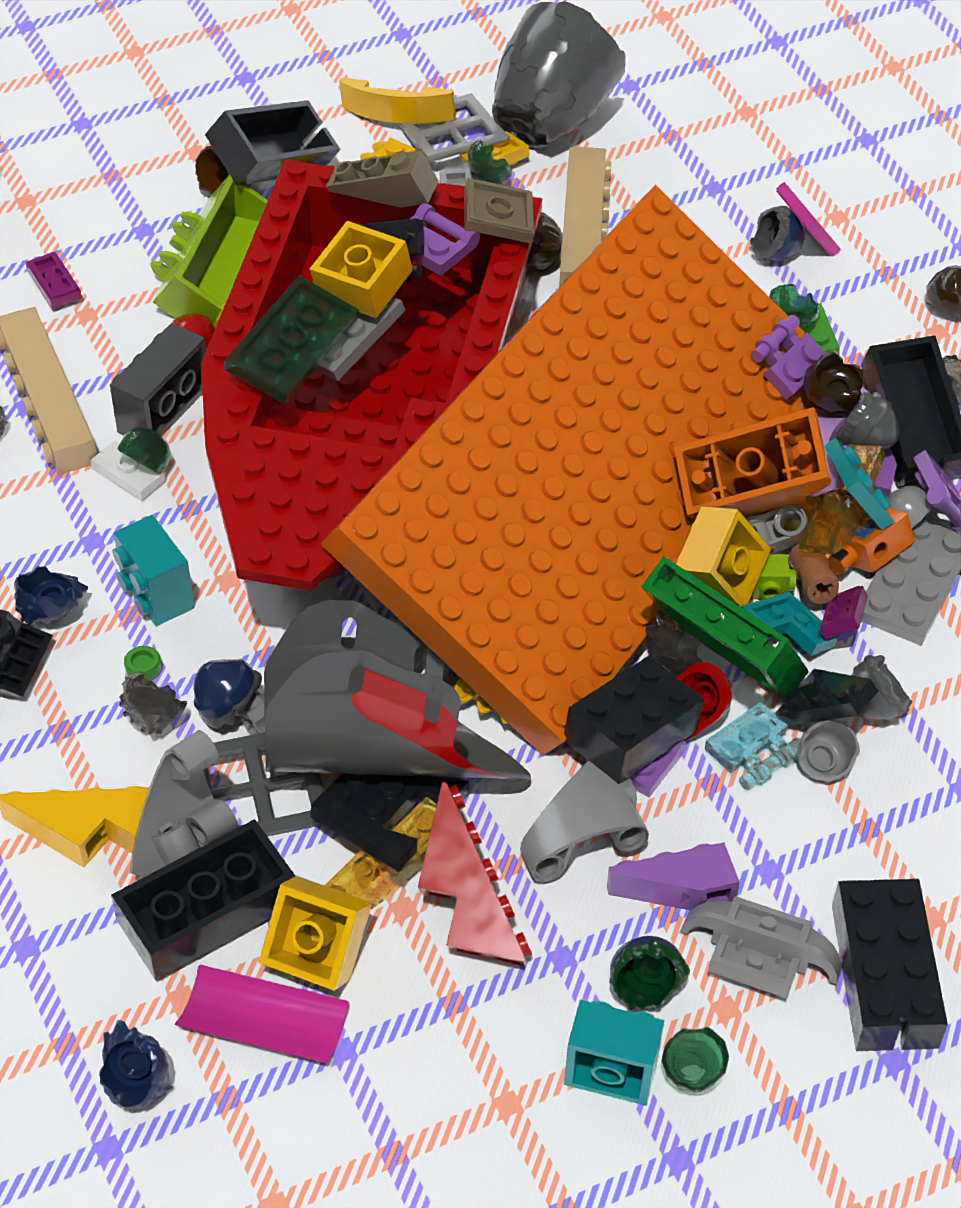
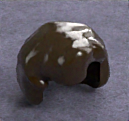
[527,212,562,272]
[925,265,961,315]
[804,351,864,413]

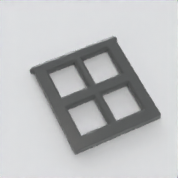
[203,732,324,837]

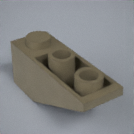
[326,150,439,208]

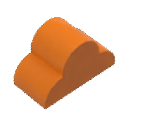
[674,407,831,519]

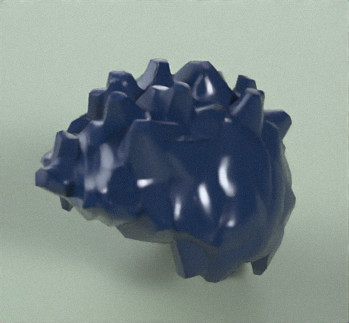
[14,566,88,626]
[99,1020,172,1109]

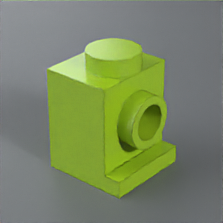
[748,554,796,604]

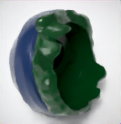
[609,936,690,1012]

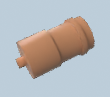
[788,541,839,604]

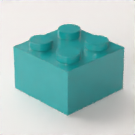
[112,514,194,627]
[564,999,665,1106]

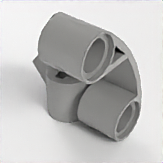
[130,730,238,878]
[520,761,649,882]

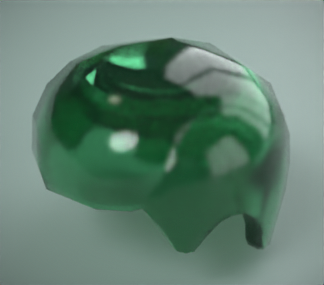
[468,139,513,184]
[769,284,819,330]
[117,427,172,474]
[661,1027,730,1094]

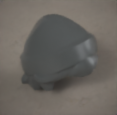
[836,392,899,453]
[851,655,913,720]

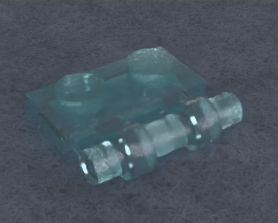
[704,702,800,790]

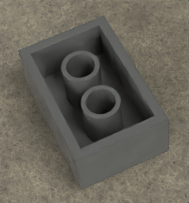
[109,323,206,448]

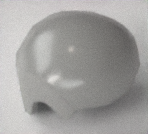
[888,486,933,528]
[797,719,860,782]

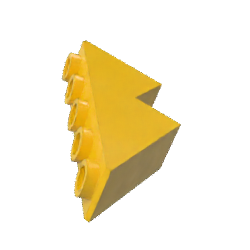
[0,786,149,868]

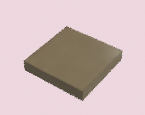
[464,178,534,243]

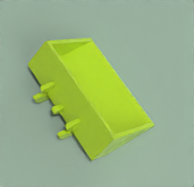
[150,174,268,328]

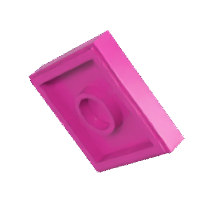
[776,181,841,256]

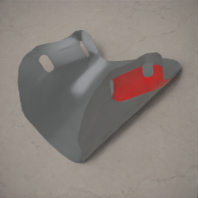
[264,600,531,780]

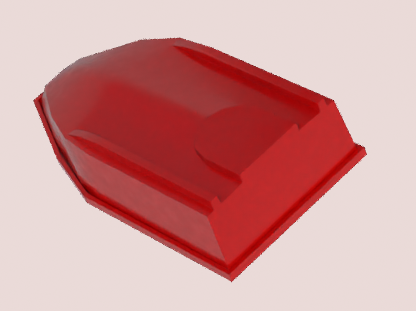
[201,160,543,591]

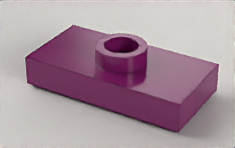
[25,252,82,309]
[820,585,868,640]

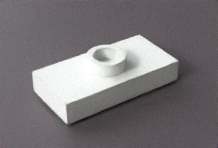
[90,440,166,501]

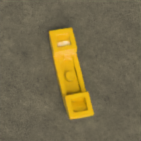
[339,78,456,124]

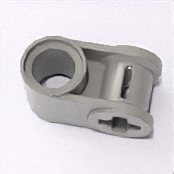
[746,505,811,554]

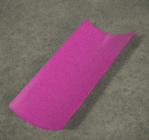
[175,965,349,1063]

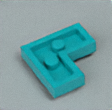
[824,438,894,530]
[741,591,840,655]

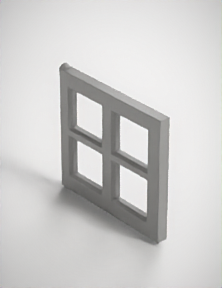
[398,93,510,163]

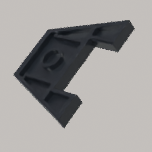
[310,774,470,872]

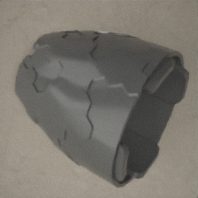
[492,1,626,148]

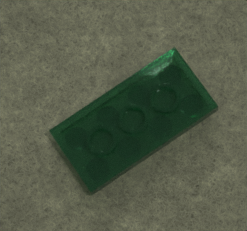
[223,275,359,405]

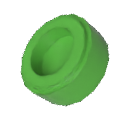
[124,646,162,683]

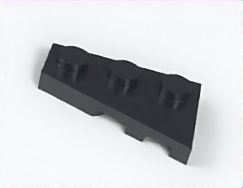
[773,668,879,727]

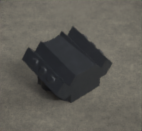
[0,609,53,698]

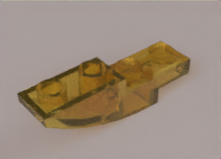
[798,444,886,555]
[324,797,437,910]

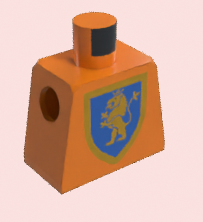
[827,498,915,574]

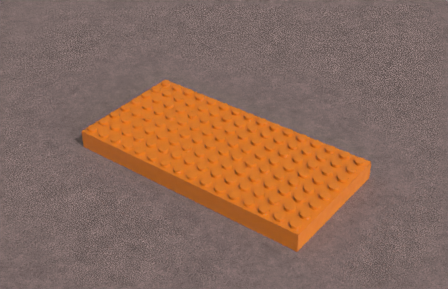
[321,184,818,755]

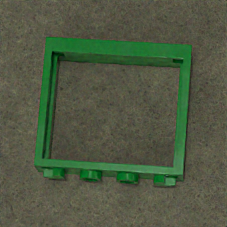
[641,556,809,699]

